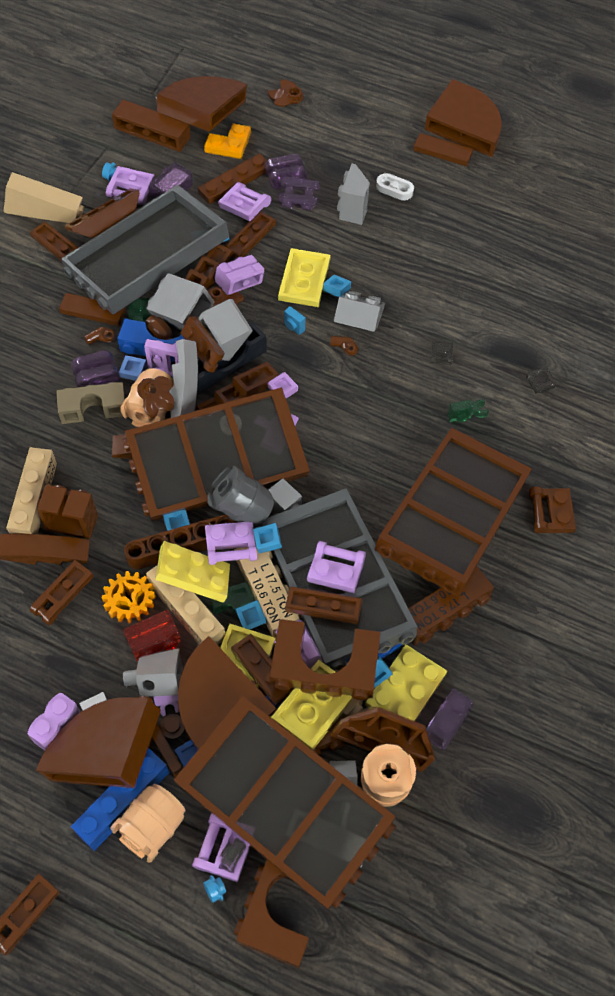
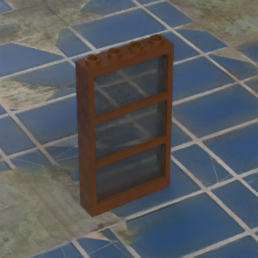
[122,387,310,522]
[374,427,532,596]
[174,696,396,910]

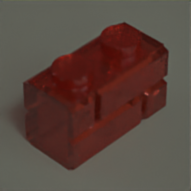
[123,609,181,662]

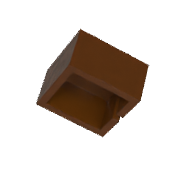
[37,485,98,540]

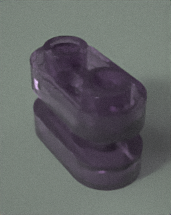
[265,154,308,189]
[278,177,320,210]
[71,350,119,388]

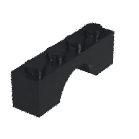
[197,323,267,395]

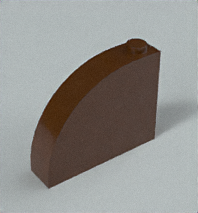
[156,76,247,132]
[425,79,502,157]
[178,636,276,770]
[36,695,161,788]

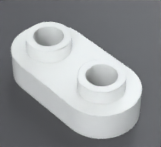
[376,173,414,200]

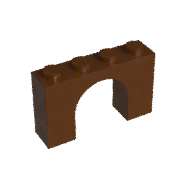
[270,619,381,701]
[234,833,338,969]

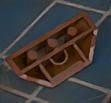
[64,188,140,238]
[330,707,435,772]

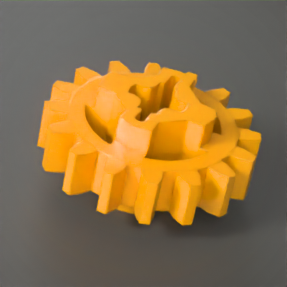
[102,571,155,623]

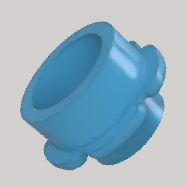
[102,162,116,181]
[203,875,226,903]

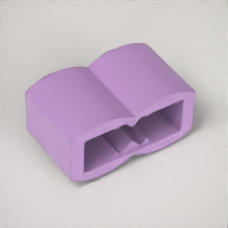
[28,693,80,750]

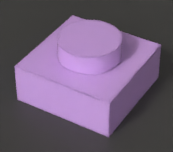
[268,372,298,398]

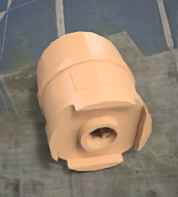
[121,368,174,427]
[361,744,416,807]
[110,784,185,863]

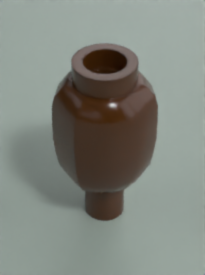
[145,315,173,340]

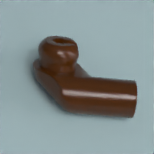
[83,327,116,345]
[330,336,358,356]

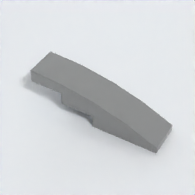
[169,339,198,431]

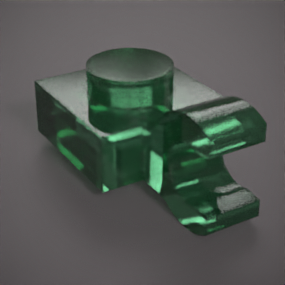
[129,298,150,322]
[447,399,489,423]
[211,581,255,614]

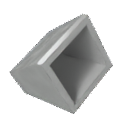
[146,273,214,331]

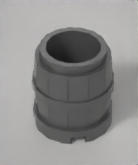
[208,466,274,527]

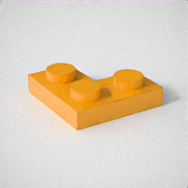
[205,124,251,159]

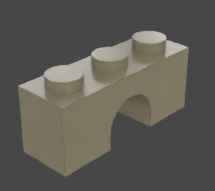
[56,382,126,424]

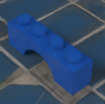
[117,319,198,362]
[71,748,169,851]

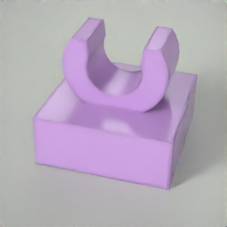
[153,695,179,716]

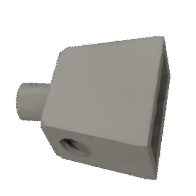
[123,649,183,696]

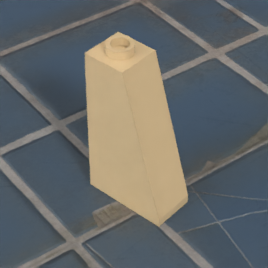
[4,172,84,223]

